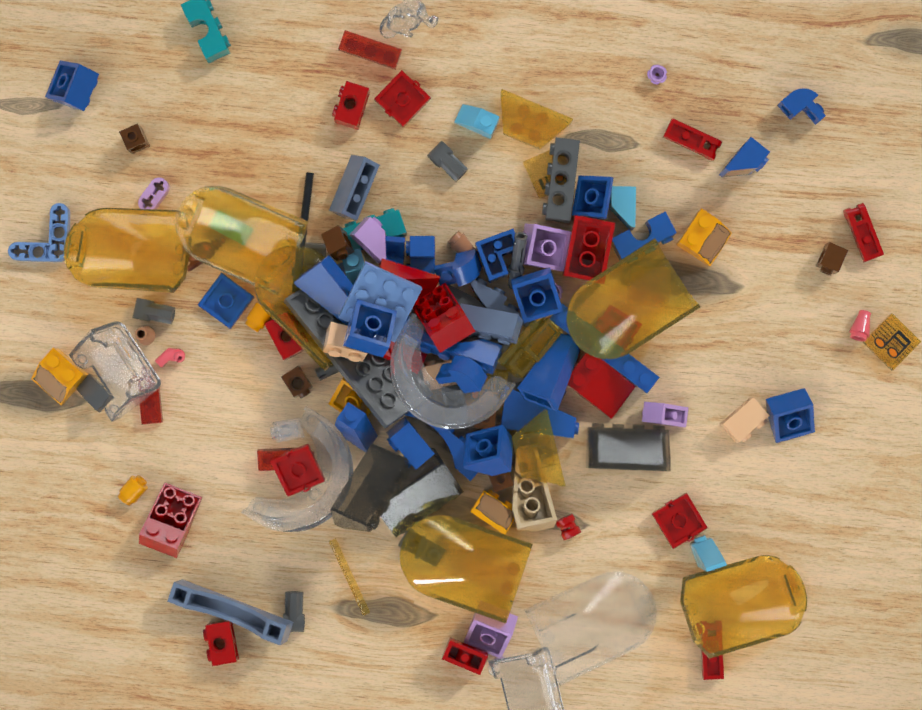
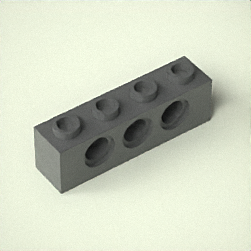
[542,137,580,223]

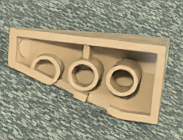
[512,444,557,532]

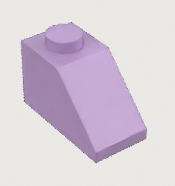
[349,217,386,263]
[642,401,688,428]

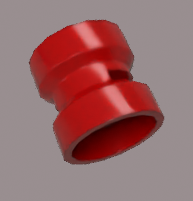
[556,513,582,540]

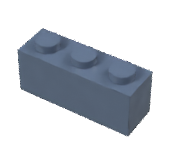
[329,155,380,221]
[460,303,523,345]

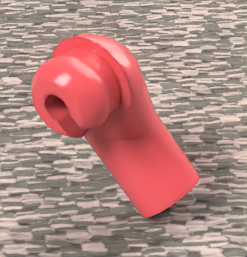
[155,348,185,367]

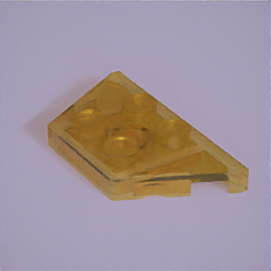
[500,89,573,150]
[512,409,566,487]

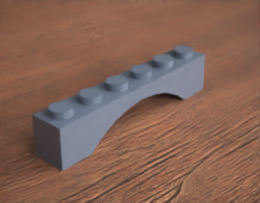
[167,579,294,645]

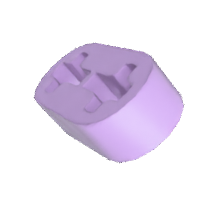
[138,178,170,213]

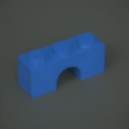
[611,211,677,263]

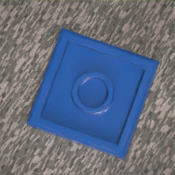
[198,273,254,329]

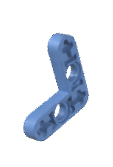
[8,203,70,262]

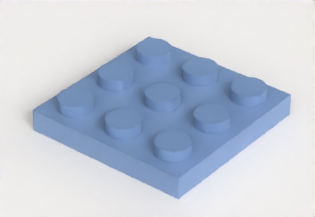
[338,261,422,343]

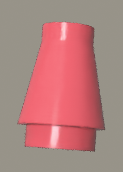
[849,310,871,342]

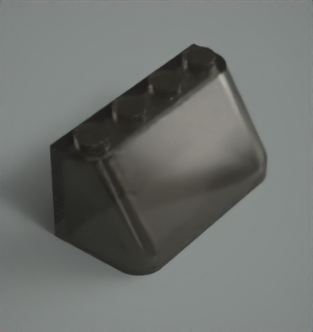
[586,423,671,471]
[330,444,410,532]
[367,448,464,537]

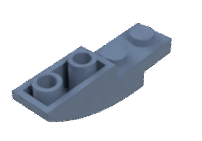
[470,277,539,332]

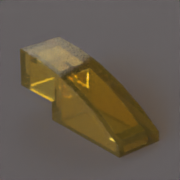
[502,318,562,378]

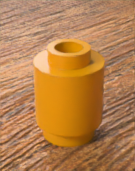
[245,301,273,332]
[118,475,148,506]

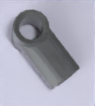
[427,141,468,182]
[132,298,175,325]
[283,591,305,632]

